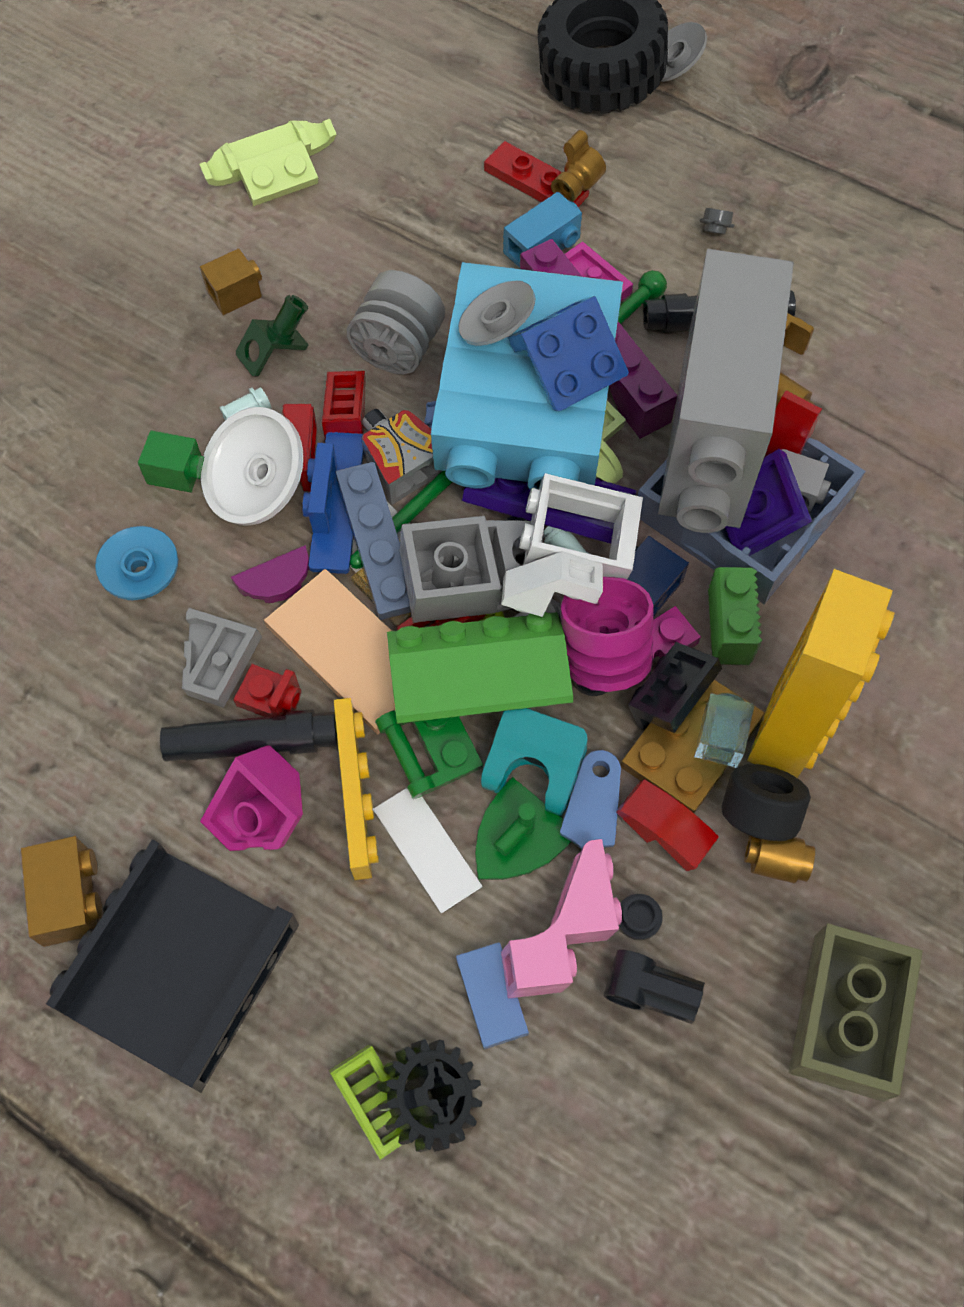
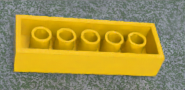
[747,569,895,778]

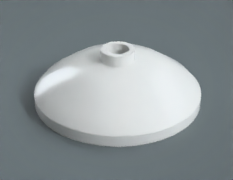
[201,407,303,526]

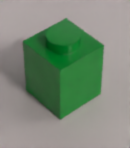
[138,430,204,493]

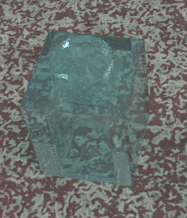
[694,693,755,768]

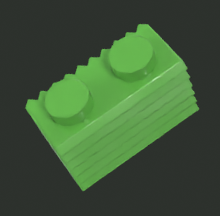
[708,567,762,665]

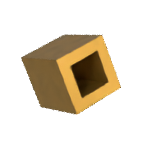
[200,248,262,316]

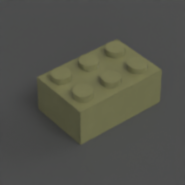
[788,923,923,1102]

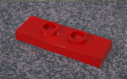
[484,141,589,207]

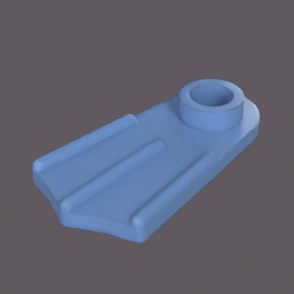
[560,750,621,849]

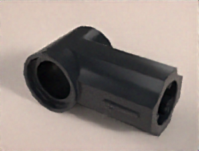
[603,950,705,1024]

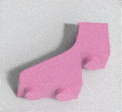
[501,839,622,999]

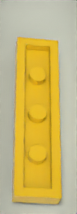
[334,698,379,880]

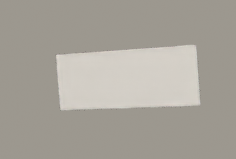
[373,788,483,914]

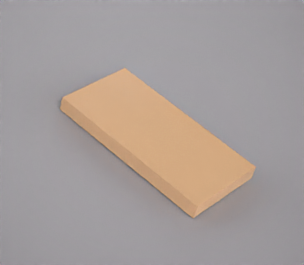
[264,569,395,735]

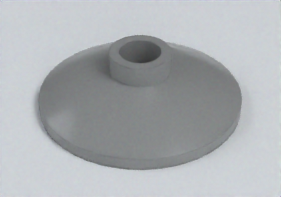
[660,22,707,82]
[459,281,536,346]

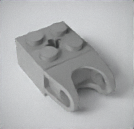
[399,516,545,623]

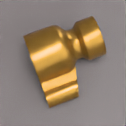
[551,130,606,202]

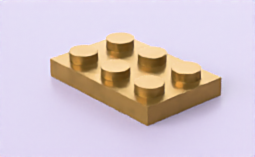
[620,680,765,814]

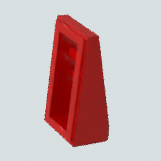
[322,370,366,438]
[282,404,318,492]

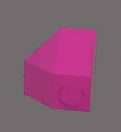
[200,745,303,851]

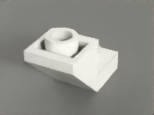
[501,552,603,617]

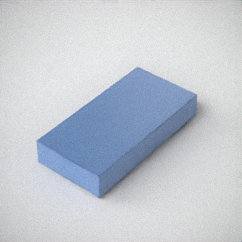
[456,942,529,1049]

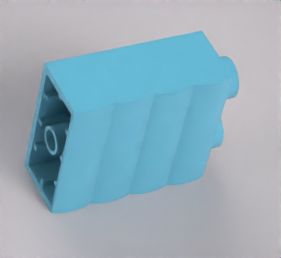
[431,262,623,490]

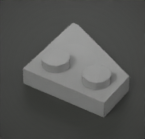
[182,608,262,708]

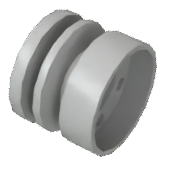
[347,270,445,375]

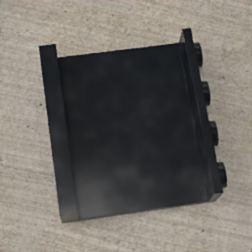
[46,839,299,1093]

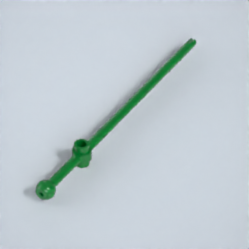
[350,270,667,569]

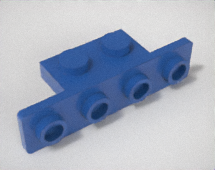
[303,432,364,574]

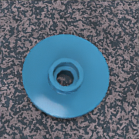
[95,526,179,600]

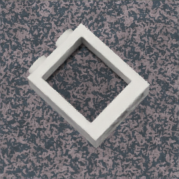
[519,473,643,579]

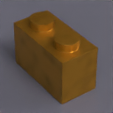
[21,836,103,947]

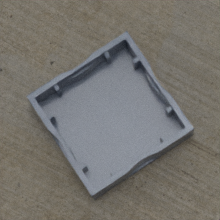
[638,438,866,605]

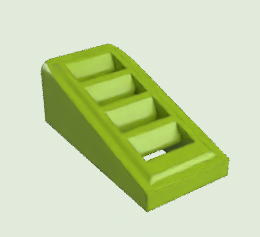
[329,1045,402,1160]

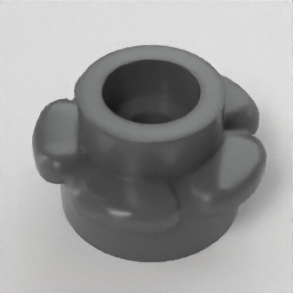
[700,208,735,235]

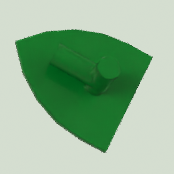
[475,777,571,880]

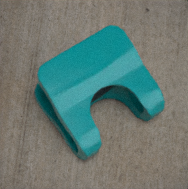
[481,708,587,816]

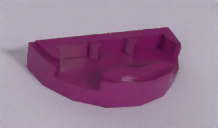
[231,545,310,603]

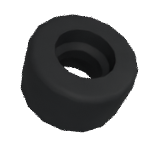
[721,764,811,841]

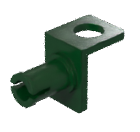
[236,295,309,377]

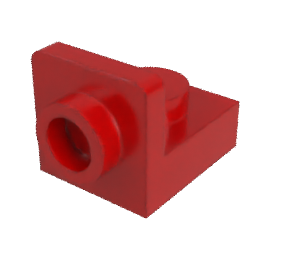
[233,664,301,717]

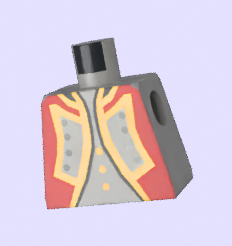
[361,409,441,505]

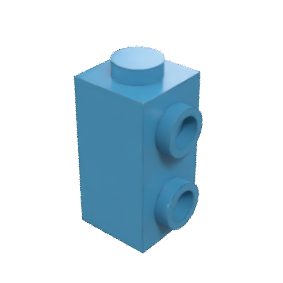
[503,192,582,268]

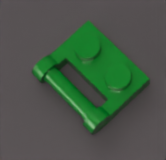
[375,710,483,799]

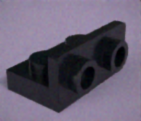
[628,642,722,733]

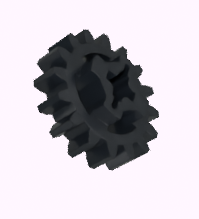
[377,1039,482,1152]

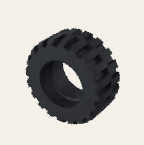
[537,0,668,114]

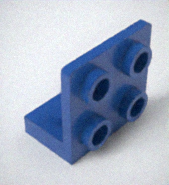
[508,296,629,411]

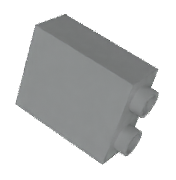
[658,249,794,533]

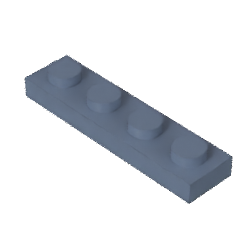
[335,462,411,620]

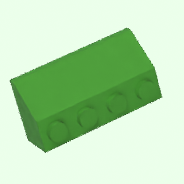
[387,612,573,724]

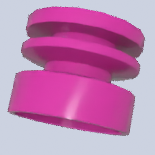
[561,577,654,692]

